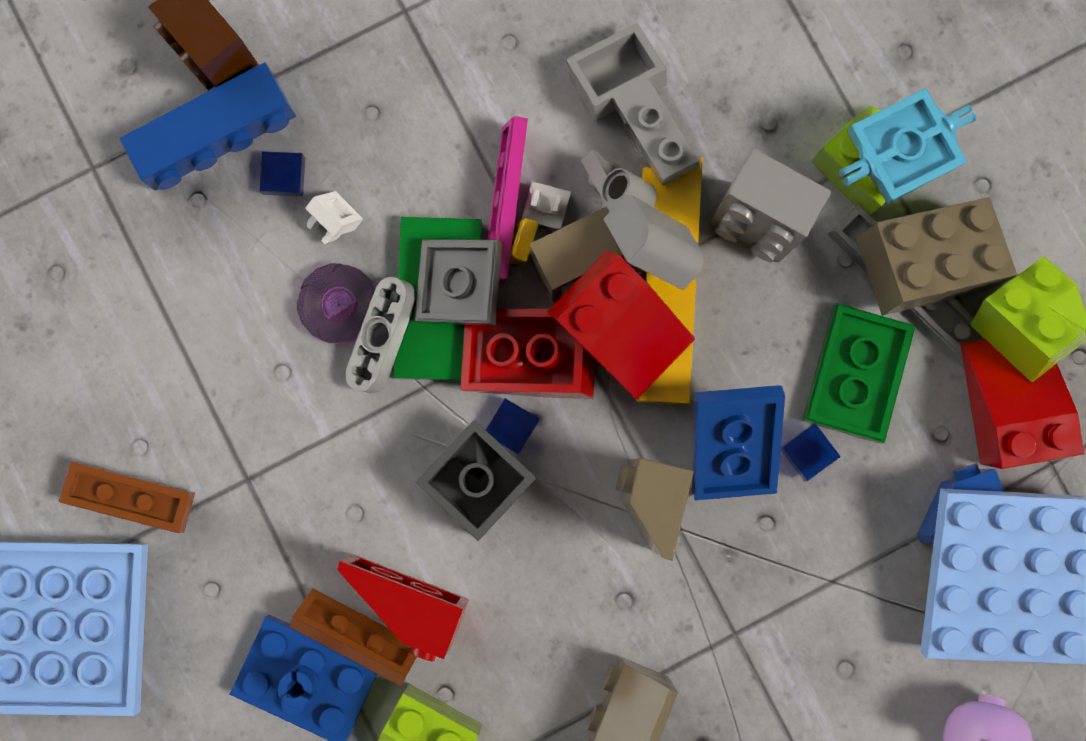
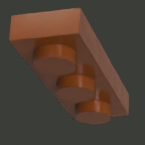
[59,462,195,533]
[289,588,417,686]

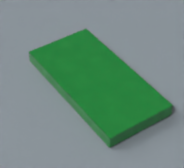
[393,217,482,381]

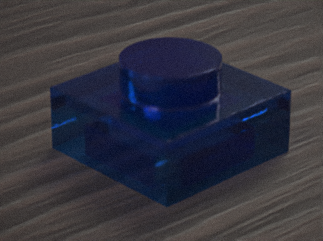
[259,151,306,196]
[486,398,540,455]
[781,423,841,481]

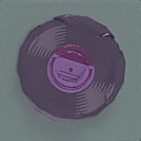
[297,263,376,344]

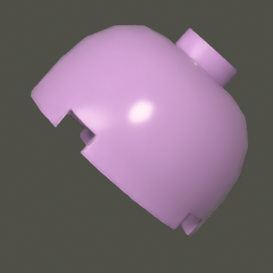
[942,695,1034,741]

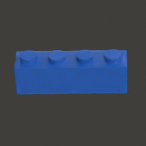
[119,62,296,191]

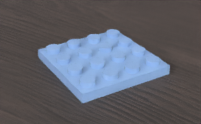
[920,488,1086,664]
[0,542,148,716]

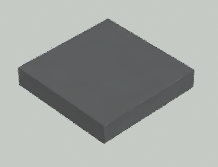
[414,240,503,326]

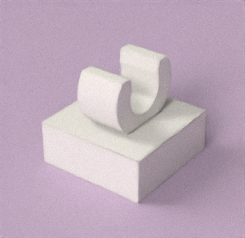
[522,182,571,232]
[305,191,363,244]

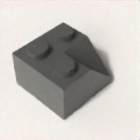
[415,420,537,541]

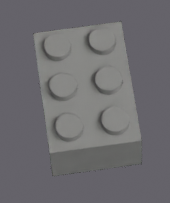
[709,148,832,262]

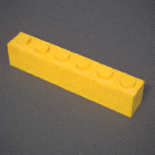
[636,157,703,406]

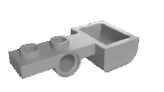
[566,23,700,186]
[581,149,704,290]

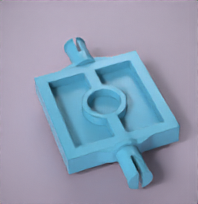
[839,88,976,204]

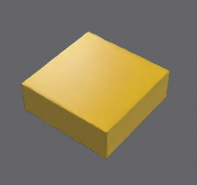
[510,218,539,266]

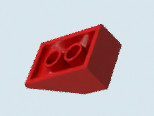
[547,250,695,400]
[461,309,596,399]
[960,339,1085,469]
[337,555,469,662]

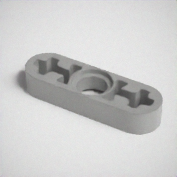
[346,277,416,393]

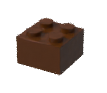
[148,0,259,91]

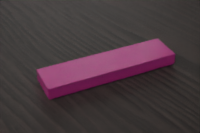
[487,116,528,283]

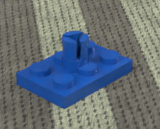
[692,385,785,501]
[229,614,378,741]

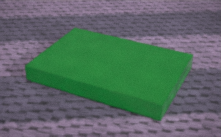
[802,303,916,444]

